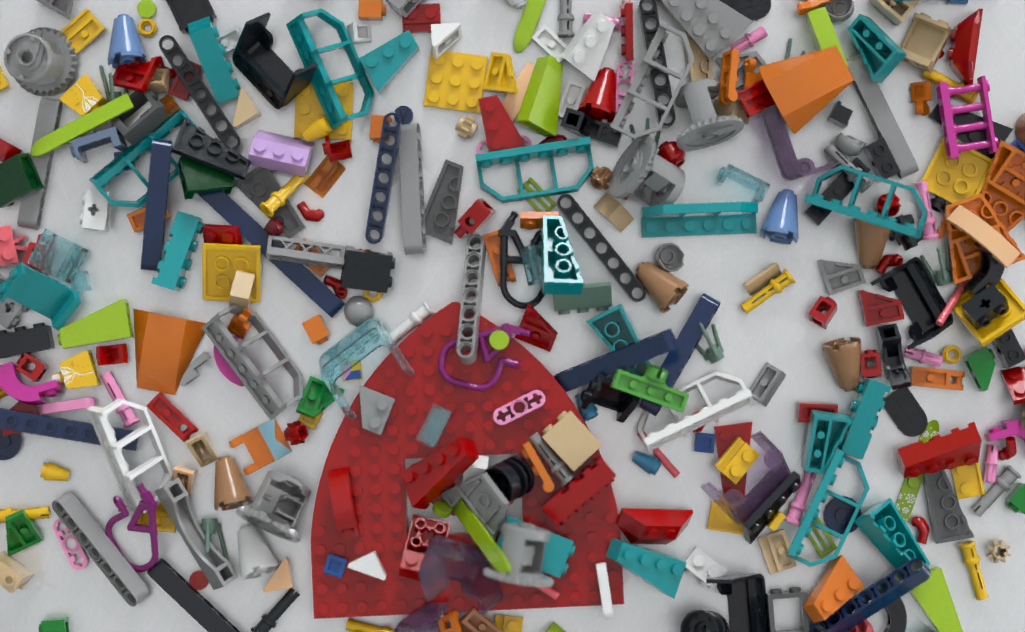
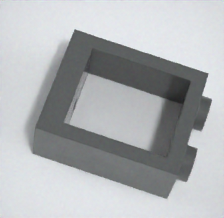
[112,89,168,146]
[766,587,809,632]

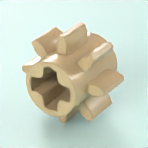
[455,115,478,139]
[986,540,1011,563]

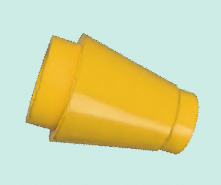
[302,117,332,142]
[40,462,70,482]

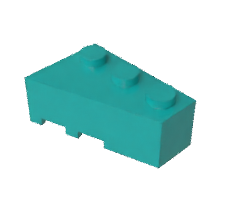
[847,14,907,83]
[359,30,419,95]
[801,410,853,474]

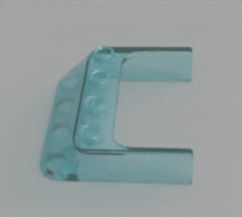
[319,317,415,420]

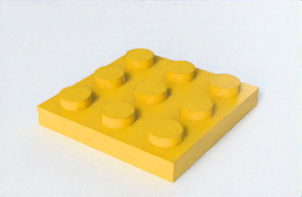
[423,49,488,114]
[294,82,354,140]
[920,136,993,204]
[202,243,261,303]
[952,278,1025,347]

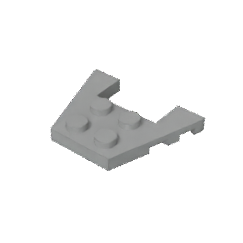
[441,472,509,541]

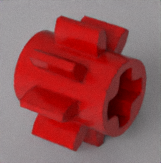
[876,194,901,217]
[284,421,308,445]

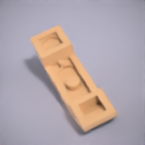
[502,62,535,123]
[947,205,1020,268]

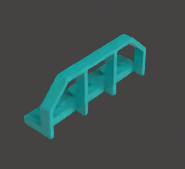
[286,8,374,129]
[89,107,197,208]
[475,136,594,203]
[804,165,929,239]
[641,202,758,238]
[786,449,870,567]

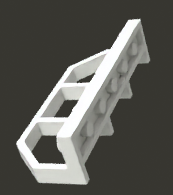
[637,371,754,454]
[86,398,173,513]

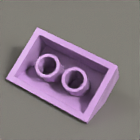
[248,130,315,177]

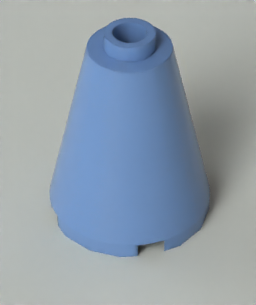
[107,14,147,69]
[760,189,799,244]

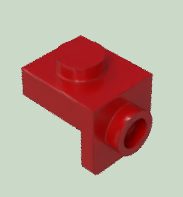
[322,135,352,162]
[96,344,128,365]

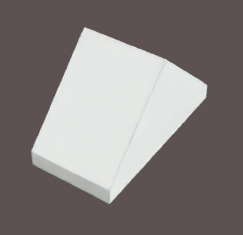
[431,22,462,59]
[348,550,387,580]

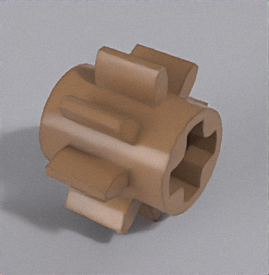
[589,166,612,190]

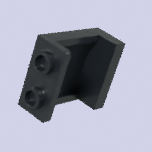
[166,0,217,34]
[340,245,396,293]
[580,373,640,423]

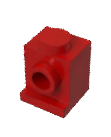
[808,295,838,329]
[860,350,882,379]
[16,353,49,382]

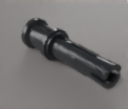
[250,588,300,632]

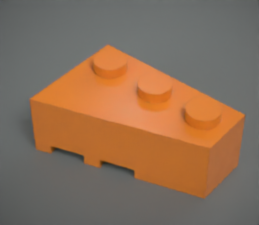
[803,555,864,623]

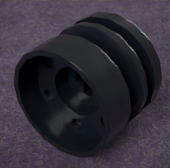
[484,456,535,503]
[680,610,729,632]

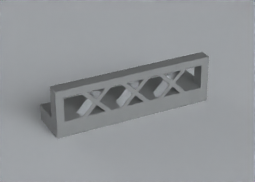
[265,235,345,270]

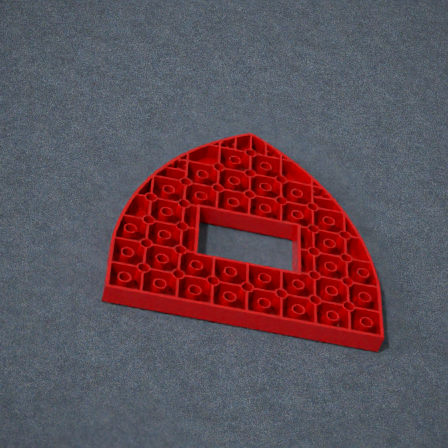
[311,302,624,619]

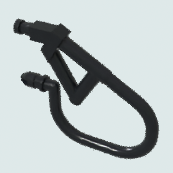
[498,211,545,309]

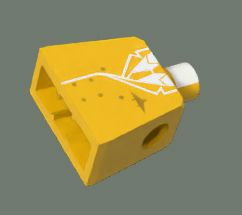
[59,74,107,116]
[52,350,101,389]

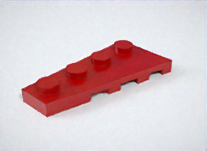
[714,422,752,503]

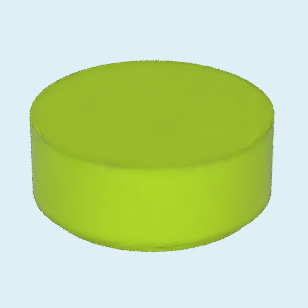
[137,0,157,19]
[489,330,510,350]
[432,501,453,518]

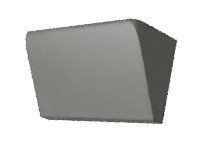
[749,362,786,407]

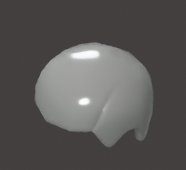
[825,0,854,22]
[835,133,866,156]
[655,243,684,272]
[344,296,373,327]

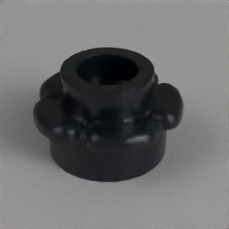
[930,196,947,213]

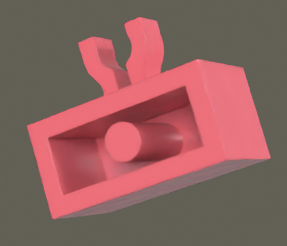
[0,225,28,268]

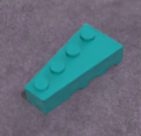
[188,16,241,104]
[151,211,204,292]
[541,215,584,295]
[586,304,653,376]
[838,379,892,460]
[854,498,930,572]
[606,538,687,599]

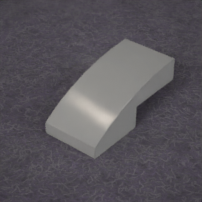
[180,351,212,386]

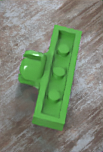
[610,364,689,413]

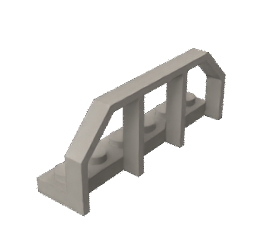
[610,22,695,139]
[202,304,303,420]

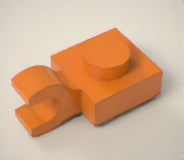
[911,81,932,116]
[227,308,252,340]

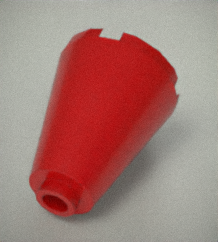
[578,67,617,123]

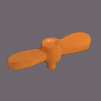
[937,213,947,239]

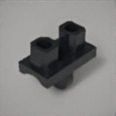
[889,214,923,251]

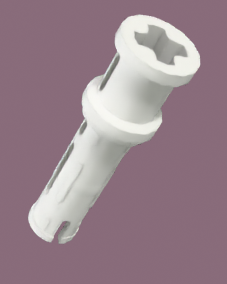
[382,301,435,348]

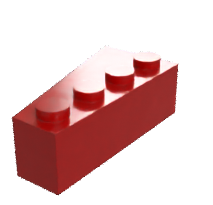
[897,422,982,478]
[400,438,479,510]
[541,456,616,526]

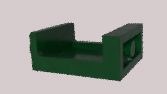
[0,153,44,208]
[177,156,235,199]

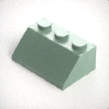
[553,282,612,315]

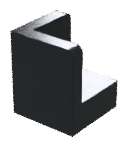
[827,101,853,129]

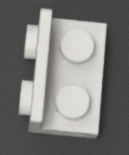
[684,546,727,589]

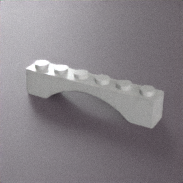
[154,477,238,590]

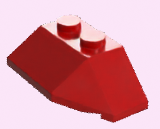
[947,8,983,85]
[616,508,693,545]

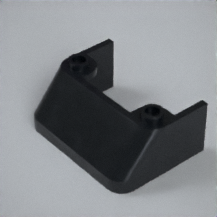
[232,12,318,109]
[870,257,953,350]
[706,574,769,632]

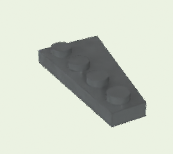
[425,159,464,244]
[235,167,306,238]
[923,470,974,544]

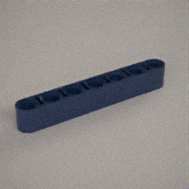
[365,112,402,244]
[141,139,172,271]
[639,293,721,416]
[554,329,679,392]
[809,558,931,632]

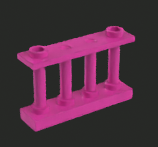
[935,76,999,161]

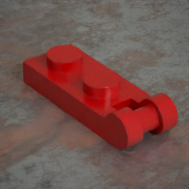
[147,392,199,443]

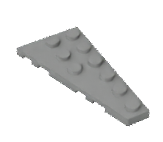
[660,0,753,59]

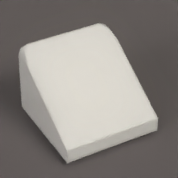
[347,23,371,44]

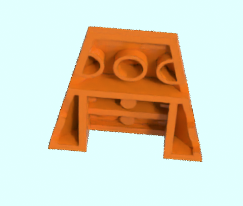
[759,46,854,135]
[981,140,1025,232]
[945,193,1025,285]
[133,309,206,395]

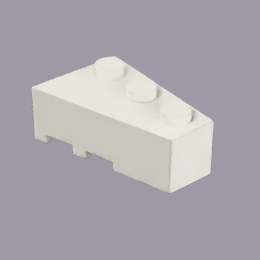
[560,10,615,82]

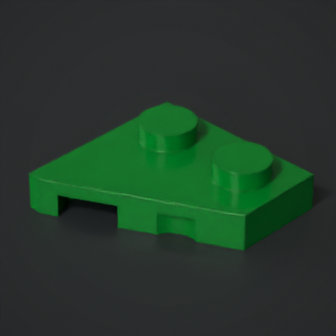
[295,376,344,419]
[6,509,42,556]

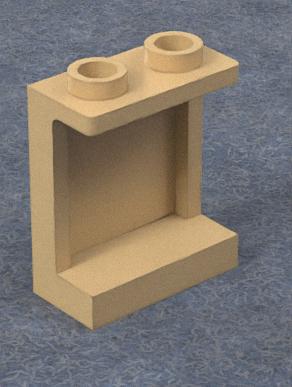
[900,13,952,73]
[542,410,602,471]
[0,551,34,593]

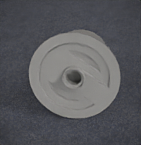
[4,27,78,96]
[674,78,744,150]
[609,135,685,206]
[236,470,311,543]
[483,522,554,587]

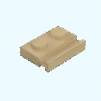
[757,529,797,575]

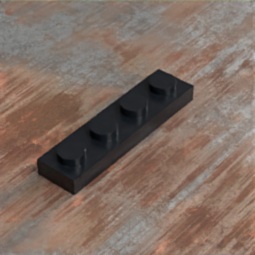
[804,157,870,226]

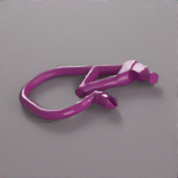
[438,323,531,391]
[105,483,159,572]

